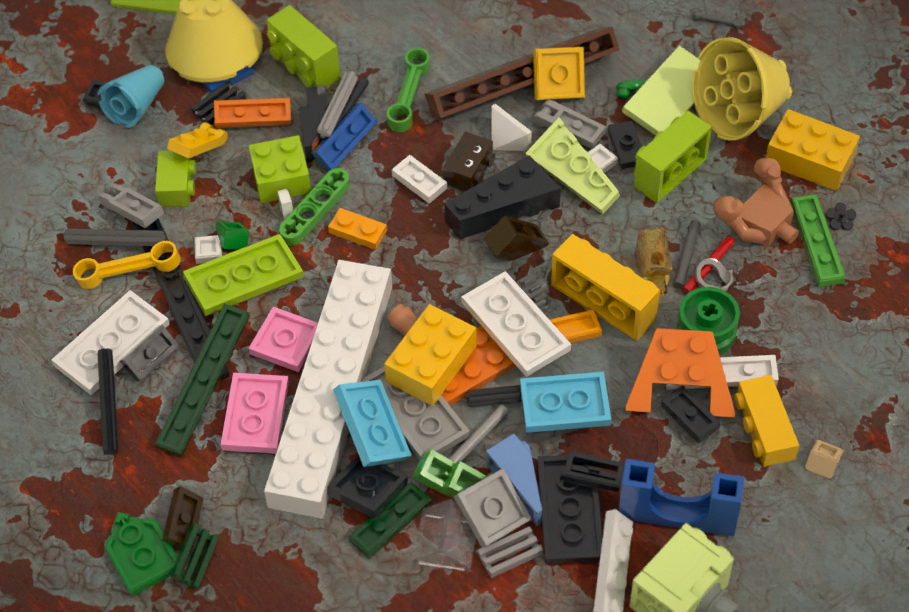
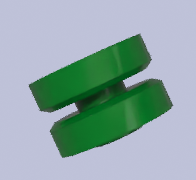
[676,287,740,356]

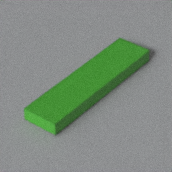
[790,194,846,287]

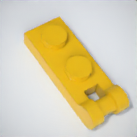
[167,122,228,158]

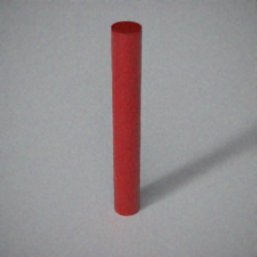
[681,236,735,295]

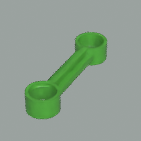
[387,48,430,132]

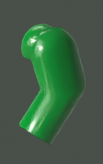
[616,79,647,99]

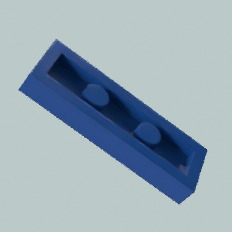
[312,103,377,172]

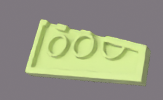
[525,118,620,214]

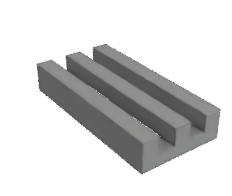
[478,526,543,578]

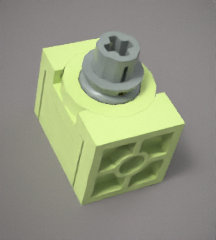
[630,523,740,612]

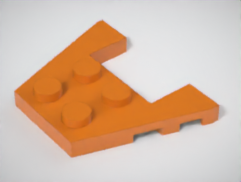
[625,328,735,418]

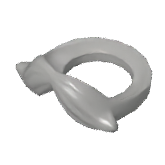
[695,258,734,292]

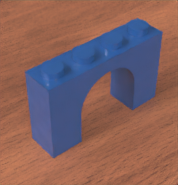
[619,459,744,536]

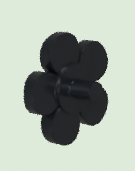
[826,203,856,231]

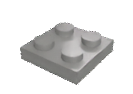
[453,468,532,548]

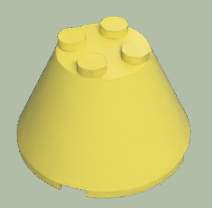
[165,0,263,82]
[692,37,792,141]

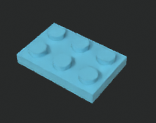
[520,372,611,433]
[333,380,412,467]

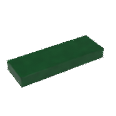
[349,482,432,559]

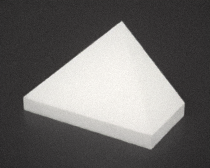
[492,104,532,150]

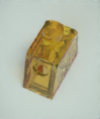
[634,227,672,296]

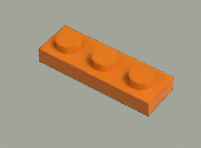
[214,98,291,128]

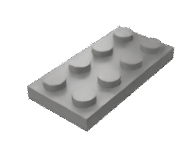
[361,367,470,460]

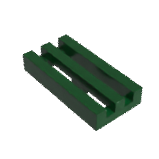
[170,523,219,590]

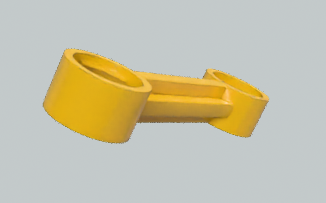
[73,241,181,289]

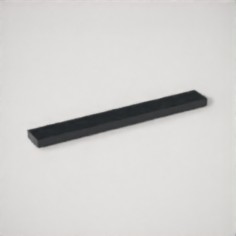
[131,218,230,381]

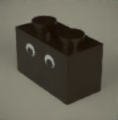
[443,131,495,191]

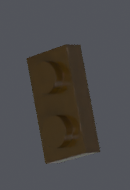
[162,486,204,550]

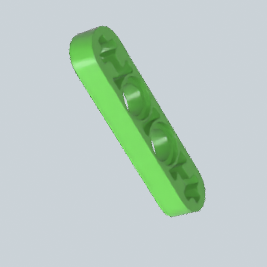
[279,168,350,246]

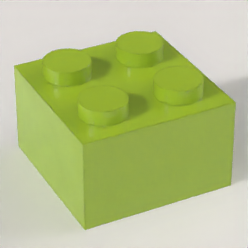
[249,135,311,203]

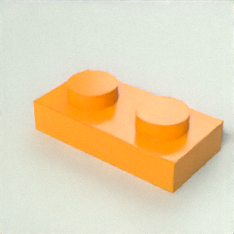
[328,208,387,250]

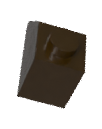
[484,216,549,261]

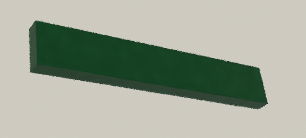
[155,303,250,458]

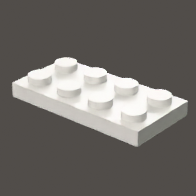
[461,271,571,377]
[51,290,170,395]

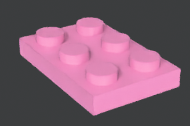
[221,373,289,454]

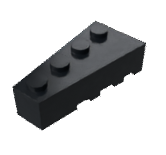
[444,155,561,239]

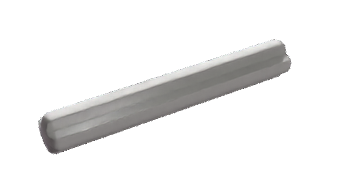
[317,71,358,138]

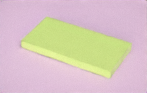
[622,46,700,135]

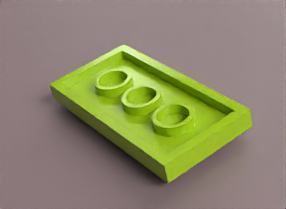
[183,234,303,316]

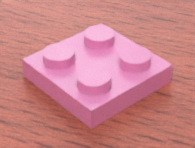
[248,307,318,372]

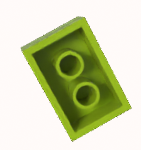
[267,5,341,88]
[634,110,712,203]

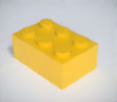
[766,109,860,191]
[384,304,477,406]

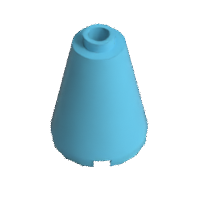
[98,65,164,128]

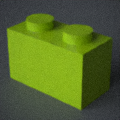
[155,150,196,207]

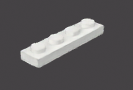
[666,355,779,390]
[593,509,633,612]

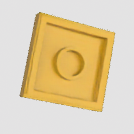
[533,47,585,100]

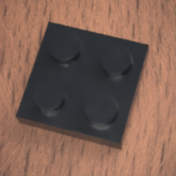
[327,455,408,519]

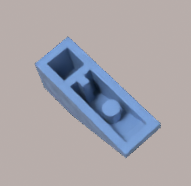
[486,434,542,526]

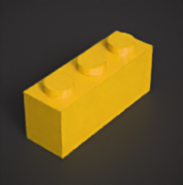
[734,375,799,467]

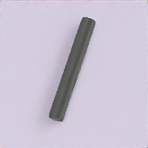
[64,229,165,246]

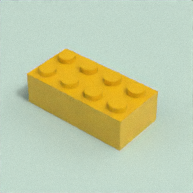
[551,234,660,341]

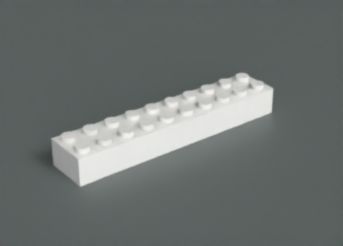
[264,260,392,519]

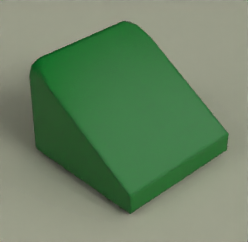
[215,221,250,250]

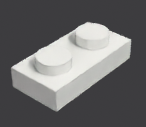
[392,155,447,203]

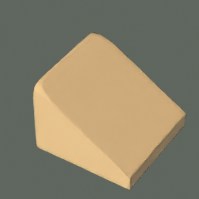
[805,440,844,478]

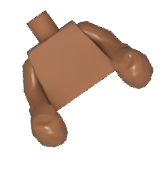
[713,157,799,246]

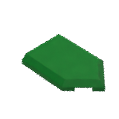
[104,512,178,595]

